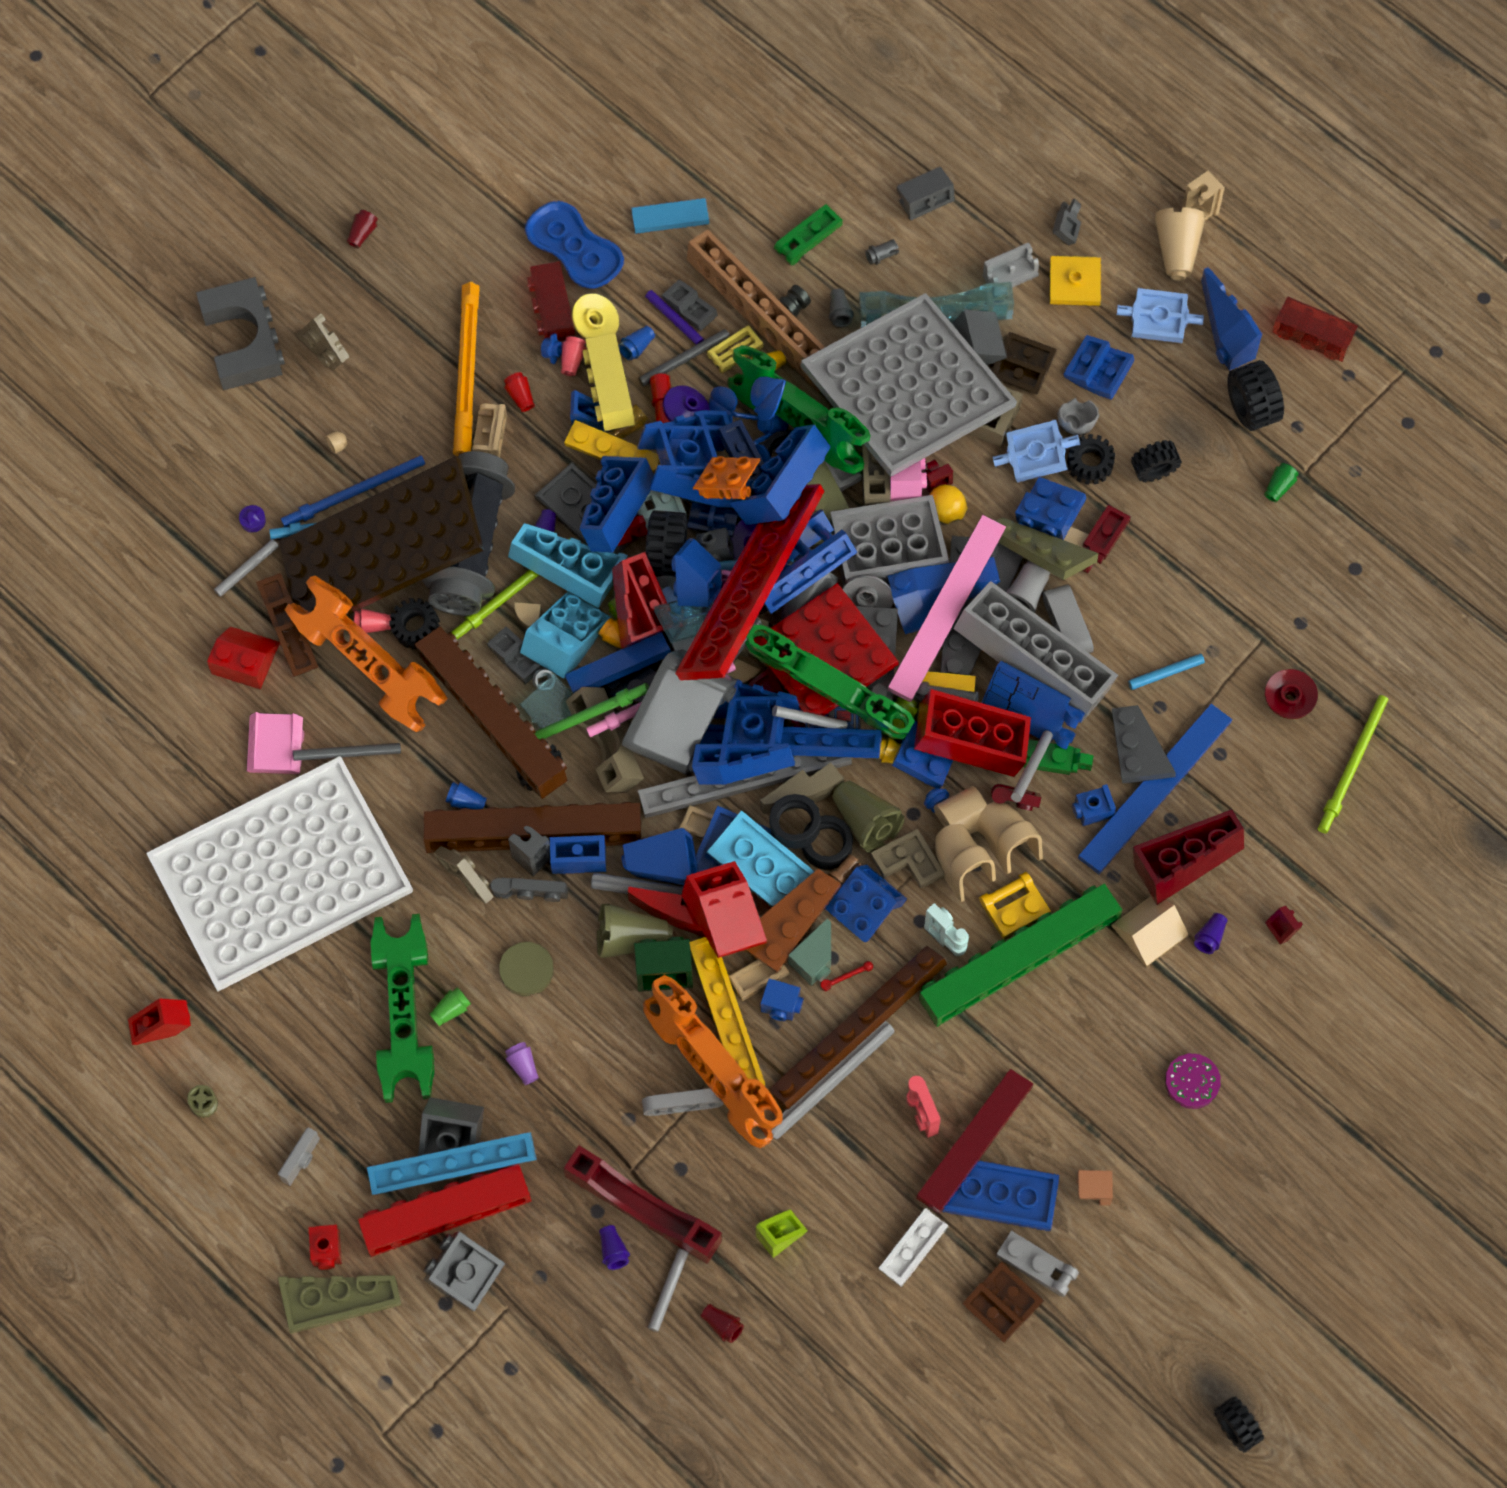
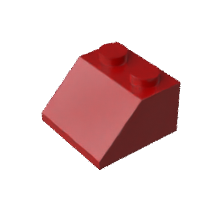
[207,626,280,690]

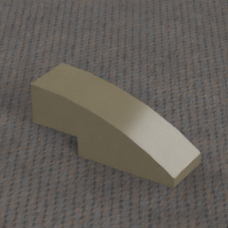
[760,762,844,814]

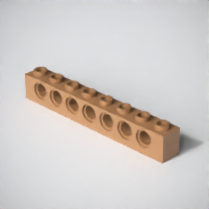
[686,229,825,394]

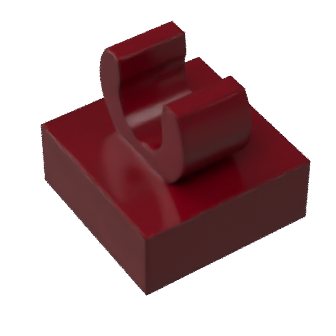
[926,459,953,493]
[1265,905,1303,945]

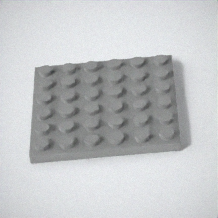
[800,293,1017,477]

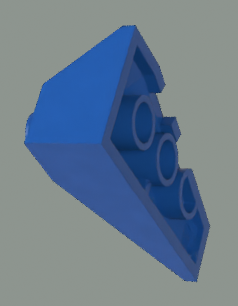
[1201,267,1262,371]
[888,557,1000,635]

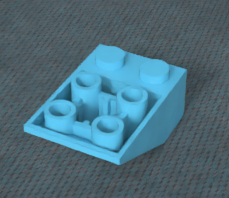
[520,592,610,679]

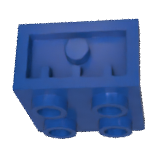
[826,865,907,942]

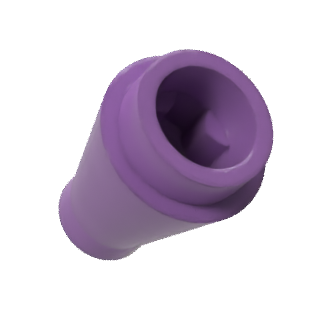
[505,1042,539,1085]

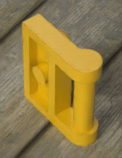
[979,871,1051,940]

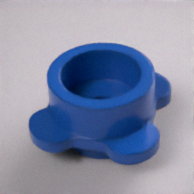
[541,334,562,364]

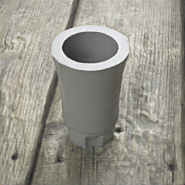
[1006,560,1050,613]

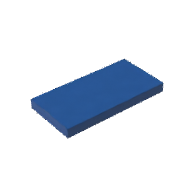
[942,1161,1060,1232]

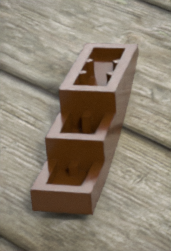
[256,573,318,677]

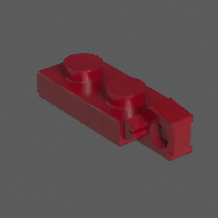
[1082,505,1131,573]

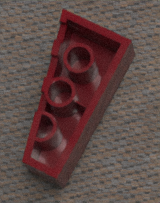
[1133,809,1244,905]

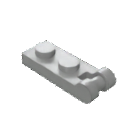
[996,1231,1079,1297]

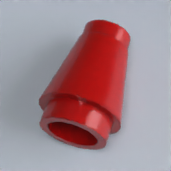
[504,372,535,412]

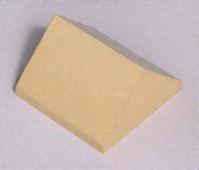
[1112,896,1189,967]

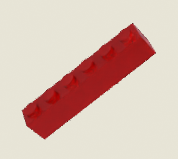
[358,1164,532,1257]

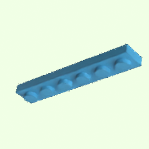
[367,1132,537,1195]

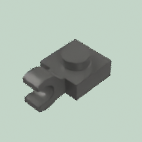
[1052,199,1081,245]

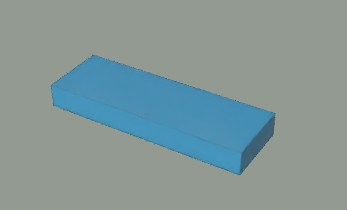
[631,198,709,234]

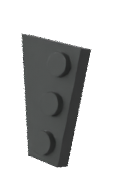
[1112,705,1176,784]

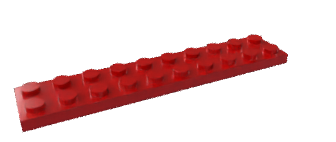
[675,484,825,681]

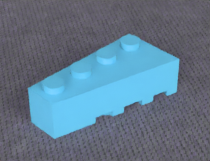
[508,523,628,608]

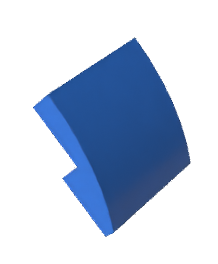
[1063,335,1135,400]

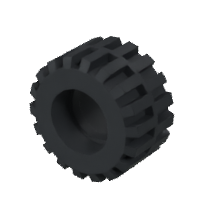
[1227,360,1284,431]
[645,510,688,577]

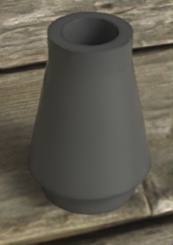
[829,289,854,327]

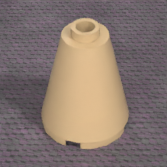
[1155,207,1205,280]

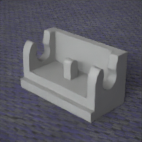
[983,242,1039,296]

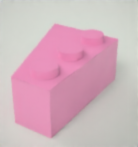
[890,458,927,502]

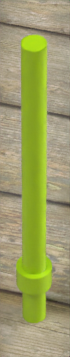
[451,538,571,640]
[1317,695,1388,834]

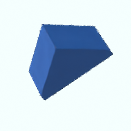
[570,390,612,432]

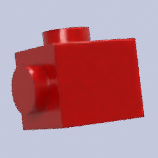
[308,1224,342,1270]

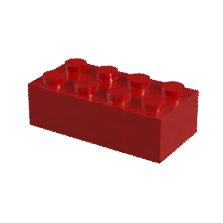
[914,689,1031,777]

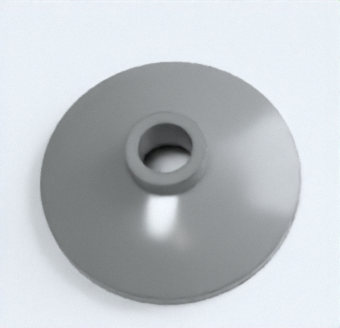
[842,575,893,608]

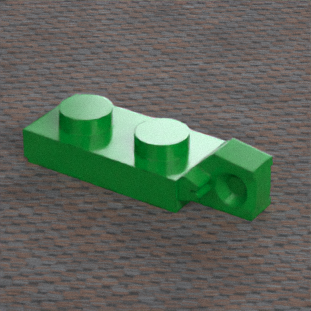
[1022,740,1094,775]

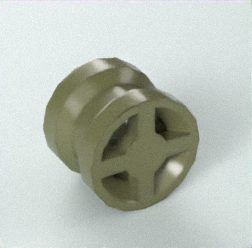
[187,1085,218,1118]

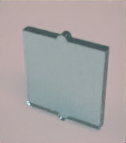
[519,674,572,729]

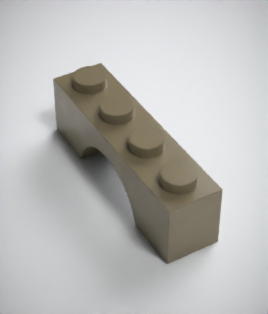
[566,687,644,792]

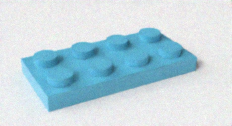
[706,810,815,908]

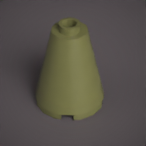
[833,781,905,852]
[597,904,673,958]

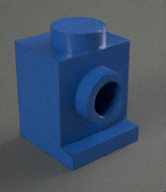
[1072,784,1116,826]

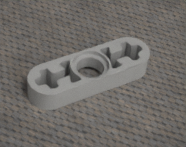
[642,1088,724,1116]

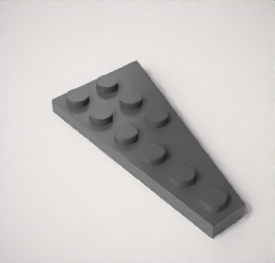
[941,536,1023,675]

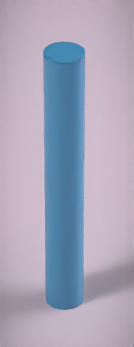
[1128,653,1205,690]

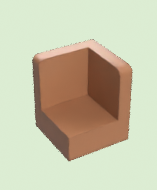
[1076,1170,1113,1205]

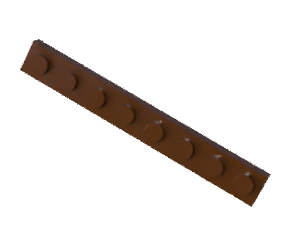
[768,946,947,1110]

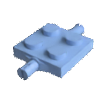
[1116,288,1204,343]
[993,420,1080,483]

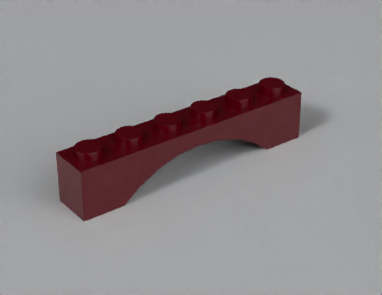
[563,1145,722,1264]

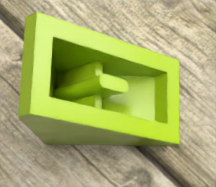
[756,1209,807,1258]

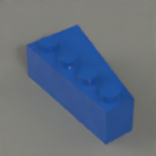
[580,456,654,553]

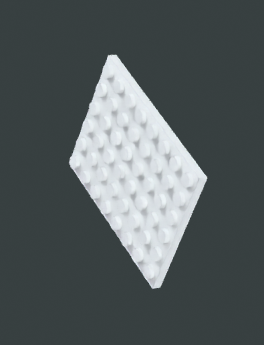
[146,756,413,992]

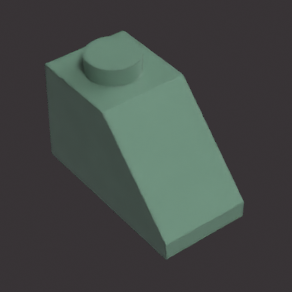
[788,919,831,986]

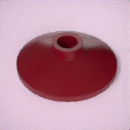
[1265,669,1318,719]

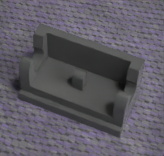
[896,166,955,220]
[508,826,550,876]

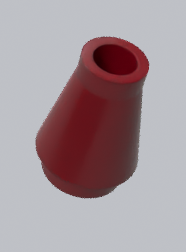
[346,209,378,249]
[701,1304,744,1343]

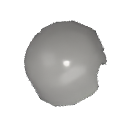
[1057,398,1099,436]

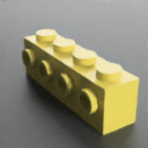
[582,333,635,431]

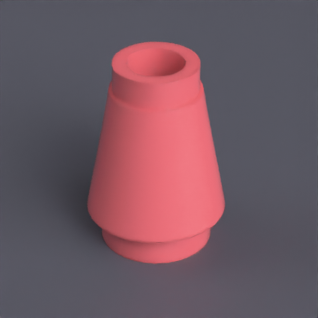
[561,336,587,376]
[353,608,391,633]

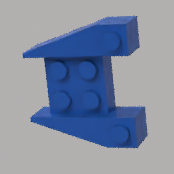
[637,410,749,507]
[692,679,801,785]

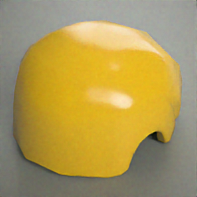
[929,485,967,524]

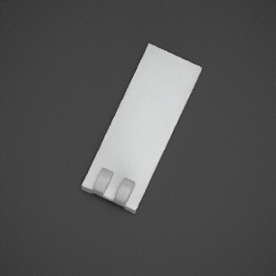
[879,1208,948,1287]

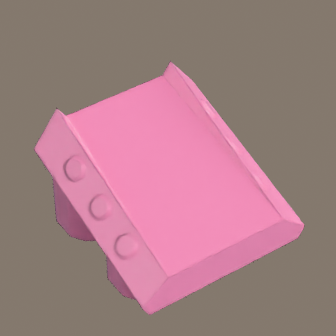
[247,712,304,774]

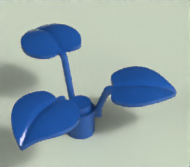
[709,377,788,463]

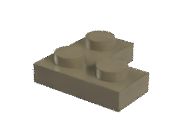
[871,829,944,889]
[433,846,494,904]

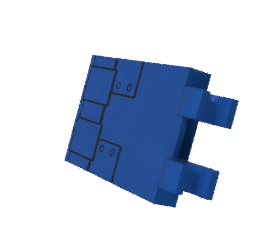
[981,661,1085,749]

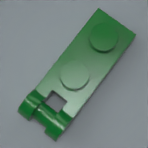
[774,204,843,266]

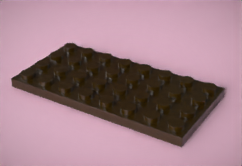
[279,456,484,615]

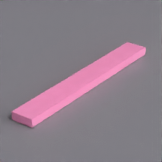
[887,515,1006,702]

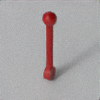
[821,961,874,991]

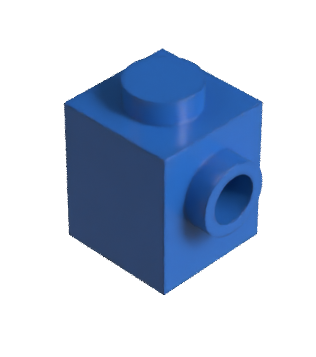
[761,979,804,1021]

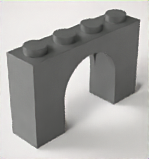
[196,277,285,390]

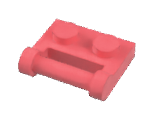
[906,1076,940,1138]

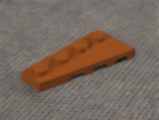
[744,869,841,973]

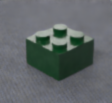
[634,937,693,992]

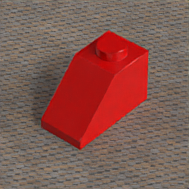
[128,998,191,1045]

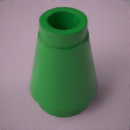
[1264,463,1299,503]

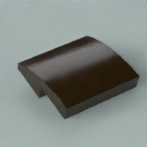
[992,332,1057,395]

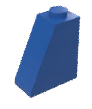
[622,828,698,885]

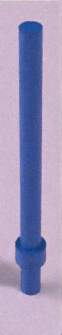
[280,455,425,527]

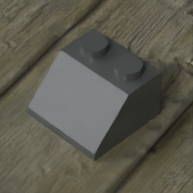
[418,1097,484,1156]

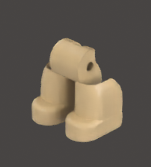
[934,786,1043,902]

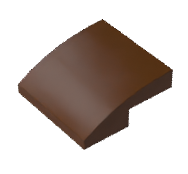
[962,1262,1045,1343]

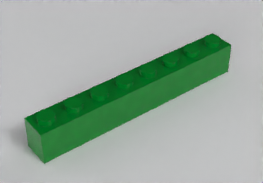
[919,883,1123,1027]

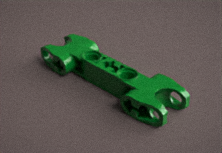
[727,345,871,474]
[745,625,915,739]
[371,913,435,1103]

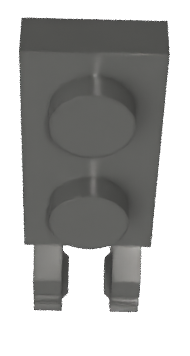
[490,877,568,902]

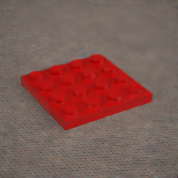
[754,583,899,716]

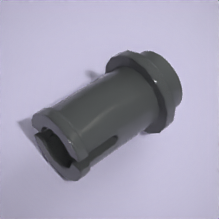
[865,239,899,265]

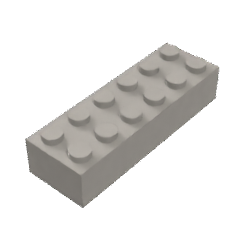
[953,581,1118,723]

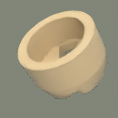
[325,432,347,454]

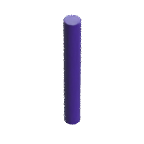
[645,290,704,345]

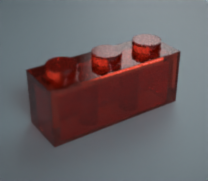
[527,261,575,342]
[1272,296,1358,362]

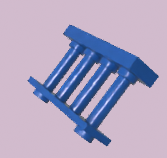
[764,509,858,614]

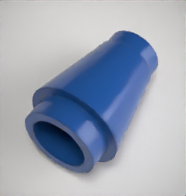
[618,326,655,360]
[445,782,487,810]

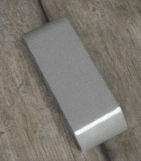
[1042,584,1094,653]

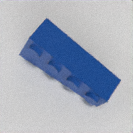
[729,424,831,525]

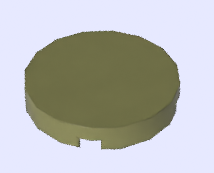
[499,942,554,996]

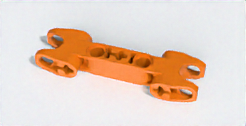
[284,576,448,732]
[643,975,783,1149]

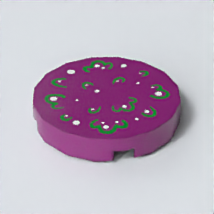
[1165,1053,1221,1109]

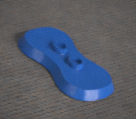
[525,201,624,289]

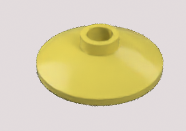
[572,294,619,339]

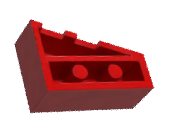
[612,552,677,649]

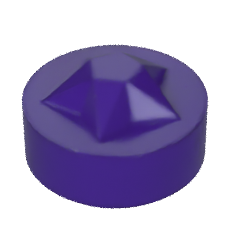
[239,505,266,532]

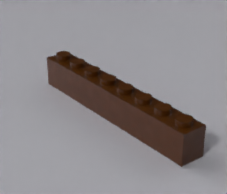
[415,626,568,799]
[424,802,642,853]

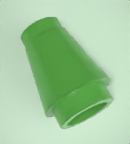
[430,987,471,1026]

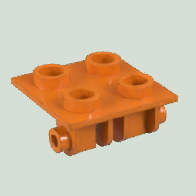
[693,456,760,500]

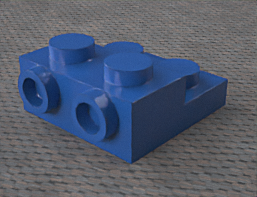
[1015,477,1086,540]

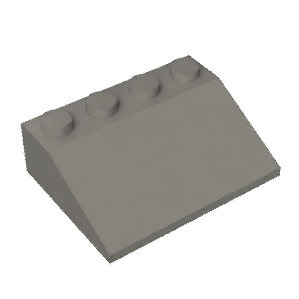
[830,495,949,586]

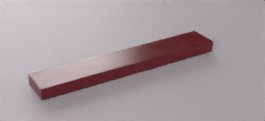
[916,1068,1034,1214]

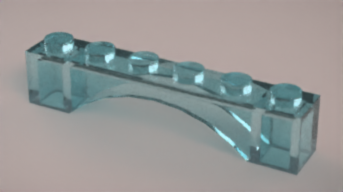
[859,282,1014,328]

